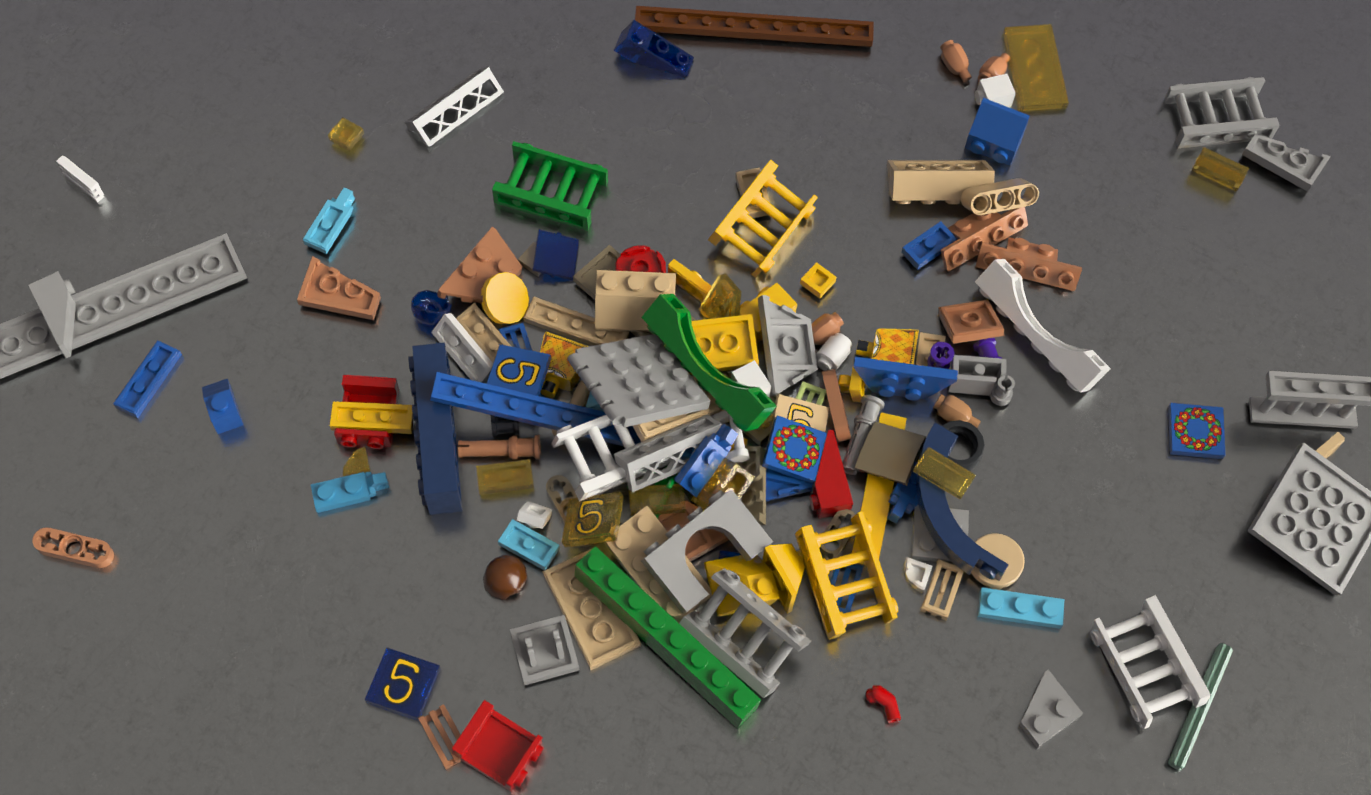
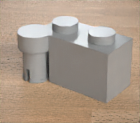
[948,355,1015,406]

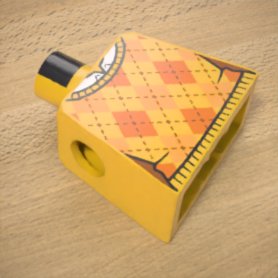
[855,328,919,364]
[540,331,589,398]

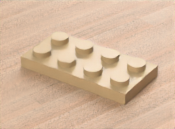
[603,506,712,623]

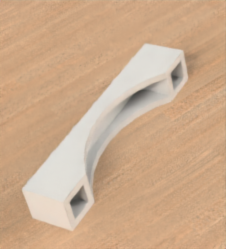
[975,259,1110,392]

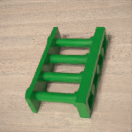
[492,141,608,231]

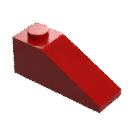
[810,430,853,519]

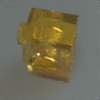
[691,458,755,510]

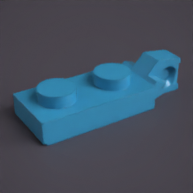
[311,471,389,513]

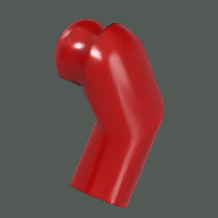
[865,685,901,723]

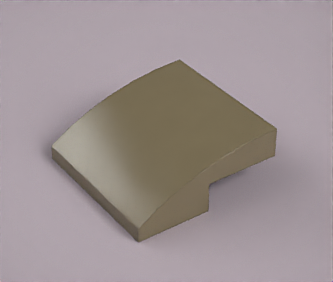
[855,421,926,485]

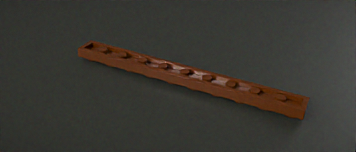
[634,6,874,47]

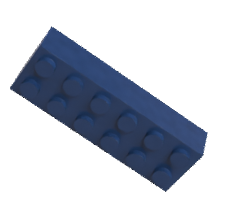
[408,342,463,515]

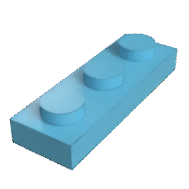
[978,587,1065,629]

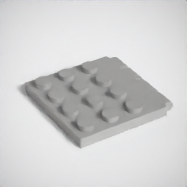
[567,334,710,427]

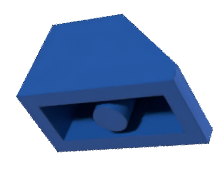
[202,378,244,434]

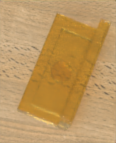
[1192,147,1249,191]

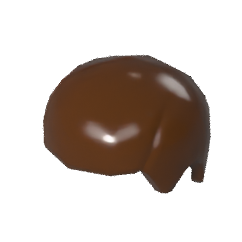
[483,555,528,600]

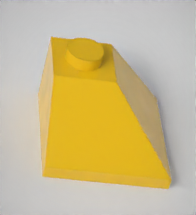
[762,543,805,614]
[704,555,780,617]

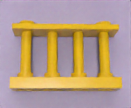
[708,160,818,278]
[795,511,898,640]

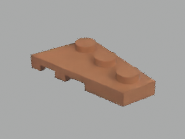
[297,256,381,320]

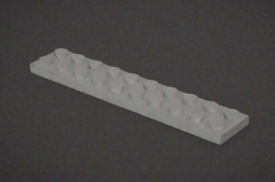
[0,233,247,379]

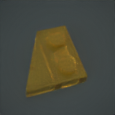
[699,273,741,319]

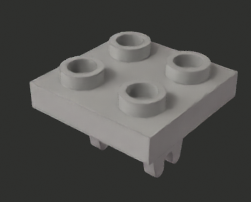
[510,615,579,686]

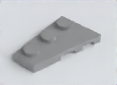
[1242,134,1331,192]

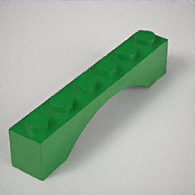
[641,294,777,431]

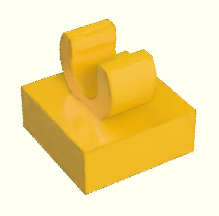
[838,367,866,402]

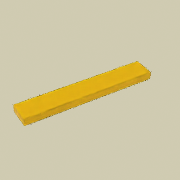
[852,413,907,565]

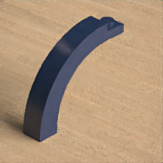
[916,422,1009,581]

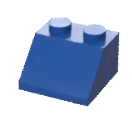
[965,98,1030,165]

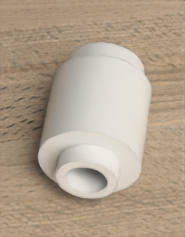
[816,333,852,371]

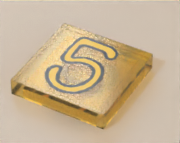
[561,492,624,548]

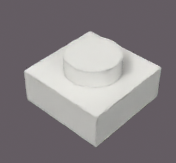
[517,501,553,529]

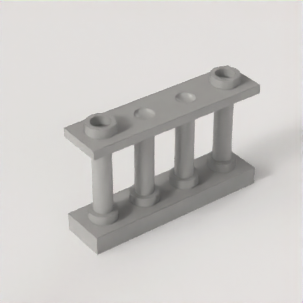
[1164,77,1280,148]
[1249,371,1371,429]
[679,568,811,698]

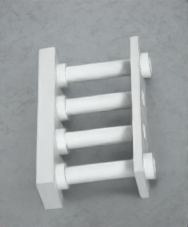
[552,415,674,502]
[1090,595,1211,729]

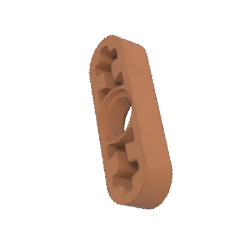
[822,368,851,442]
[32,528,114,568]

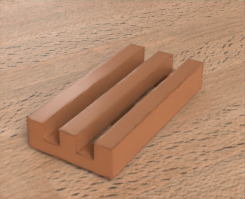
[418,704,461,770]

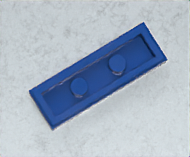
[113,340,182,418]

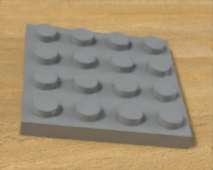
[1248,443,1371,596]

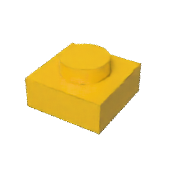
[800,263,837,299]

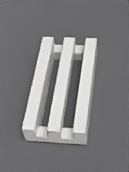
[56,155,104,203]

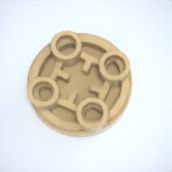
[971,533,1025,590]

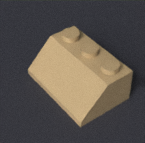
[595,270,676,332]

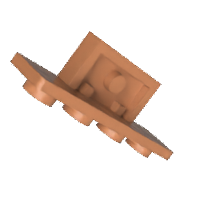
[941,207,1028,271]
[976,238,1082,291]

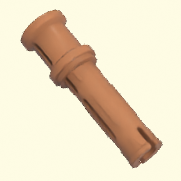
[458,435,541,460]

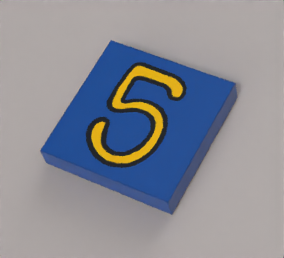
[487,344,552,396]

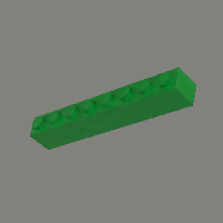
[574,546,761,729]

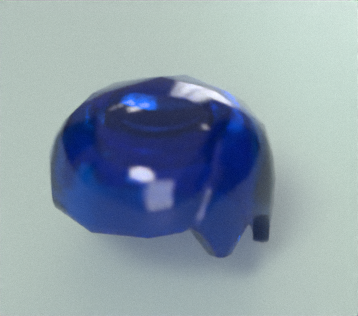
[411,290,452,326]

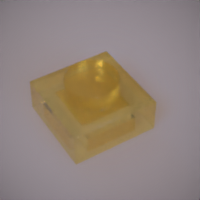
[328,117,364,151]

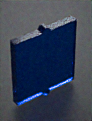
[532,229,579,281]

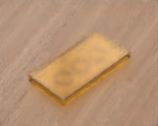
[1003,24,1069,111]

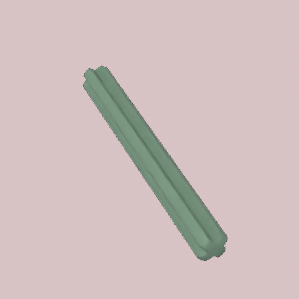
[1168,643,1233,770]

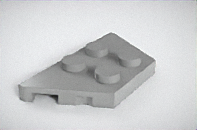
[758,295,818,396]

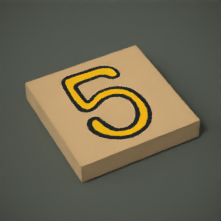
[767,394,830,445]

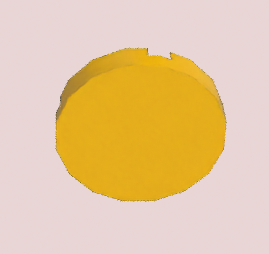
[481,272,529,324]

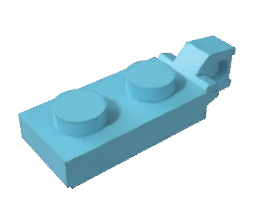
[303,188,355,254]

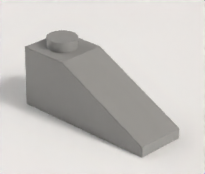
[29,271,76,358]

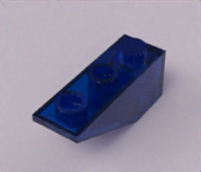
[614,20,694,77]

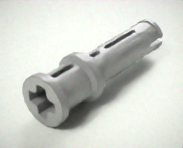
[842,395,885,475]

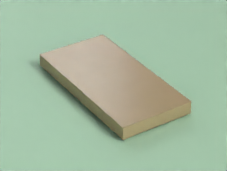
[542,549,641,670]

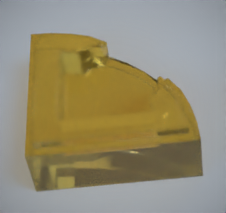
[343,447,371,477]

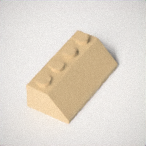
[887,160,995,204]

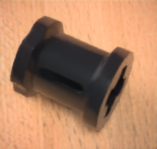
[491,415,520,437]

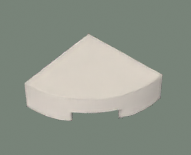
[904,557,932,593]

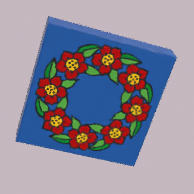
[1168,403,1226,459]
[762,415,827,484]

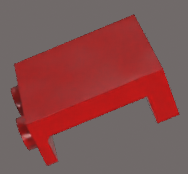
[334,375,400,449]
[452,700,544,792]

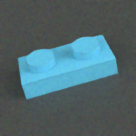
[498,519,560,570]

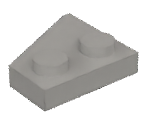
[1019,670,1083,748]

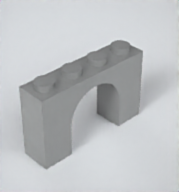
[641,489,773,614]

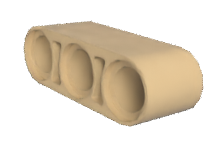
[961,178,1039,215]

